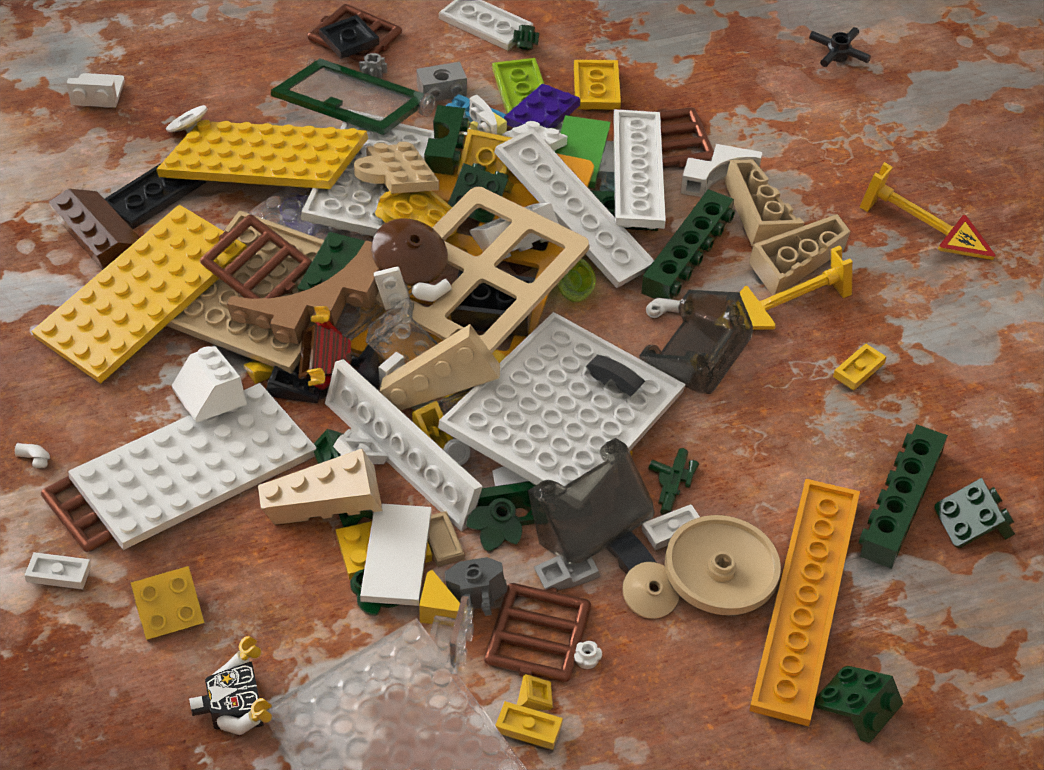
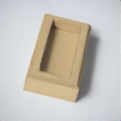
[428,511,464,567]

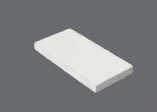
[439,0,533,51]
[360,504,431,606]

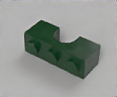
[424,105,470,175]

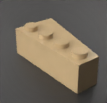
[724,159,804,246]
[749,214,850,296]
[380,324,500,410]
[258,449,383,525]

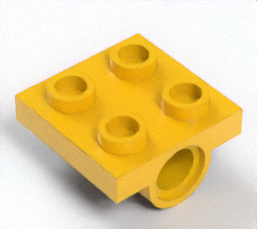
[131,566,204,640]

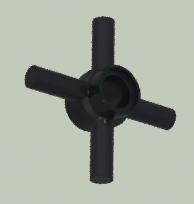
[809,27,871,67]

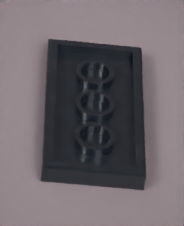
[105,163,206,229]

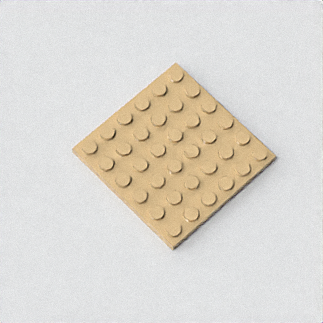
[166,210,324,374]

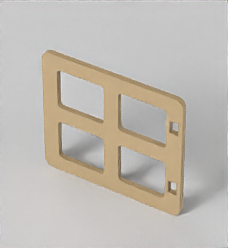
[374,187,590,353]

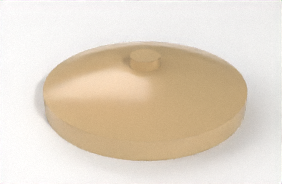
[665,515,781,615]

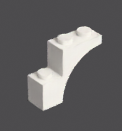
[681,144,762,197]

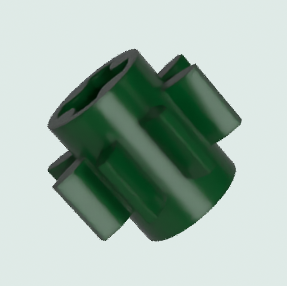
[513,25,539,50]

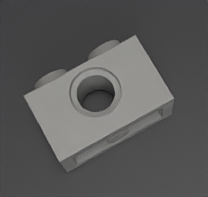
[416,62,467,103]

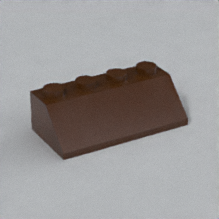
[49,189,140,270]

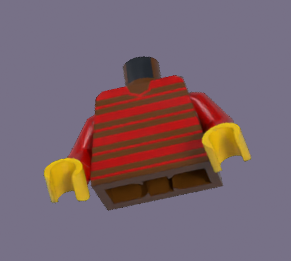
[299,306,361,390]

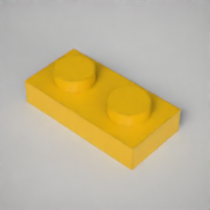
[833,344,887,390]
[495,701,563,750]

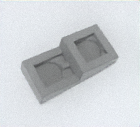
[534,549,600,590]

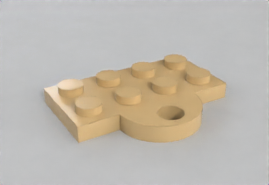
[354,142,439,194]

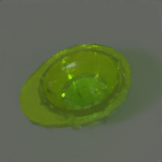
[558,259,596,302]

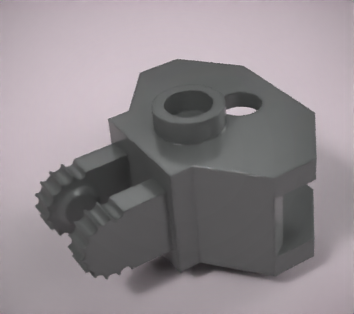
[445,557,507,619]

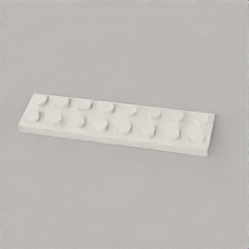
[613,109,666,229]
[494,128,654,288]
[325,359,483,531]

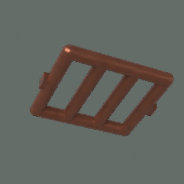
[307,4,402,62]
[657,107,714,167]
[200,214,312,299]
[41,475,114,552]
[484,583,591,682]

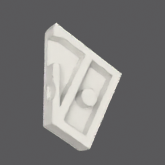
[333,423,389,464]

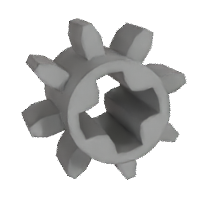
[359,53,387,79]

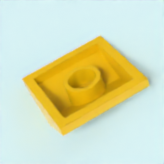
[457,129,512,176]

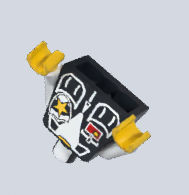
[189,636,272,735]

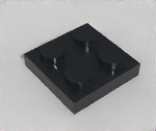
[319,15,379,59]

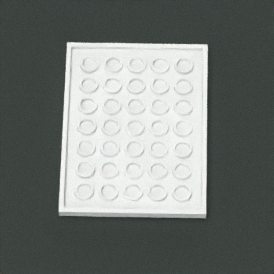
[438,312,686,509]

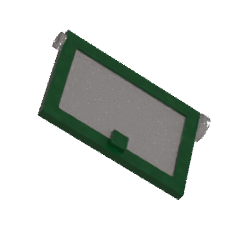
[271,58,436,135]

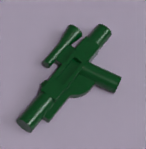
[648,448,699,515]

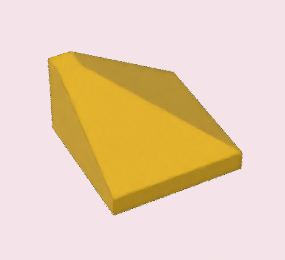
[244,360,274,384]
[517,674,553,710]

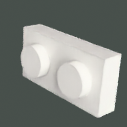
[642,504,700,550]
[25,552,91,589]

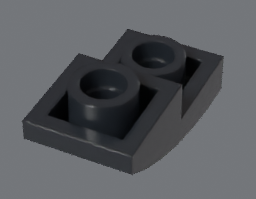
[357,340,386,389]
[586,354,645,397]
[601,526,657,574]

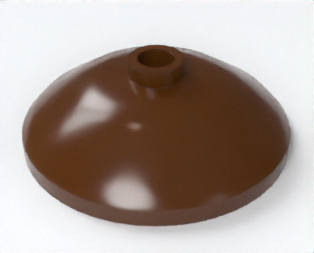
[371,218,448,286]

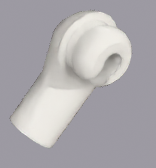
[412,279,452,302]
[646,298,681,318]
[15,443,50,468]

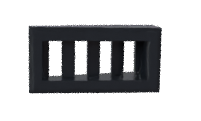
[266,366,322,403]

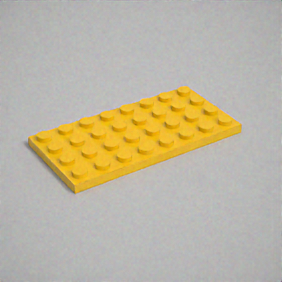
[157,120,368,189]
[31,205,247,384]

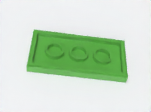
[555,115,611,188]

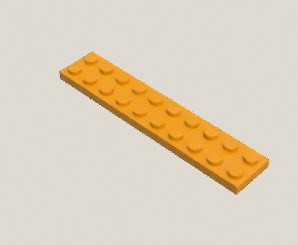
[749,479,860,727]

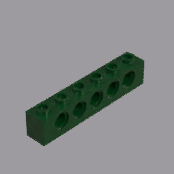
[641,189,735,299]
[858,424,948,569]

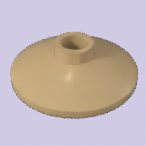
[622,562,679,619]

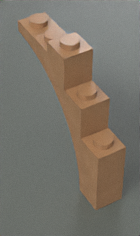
[227,241,380,345]

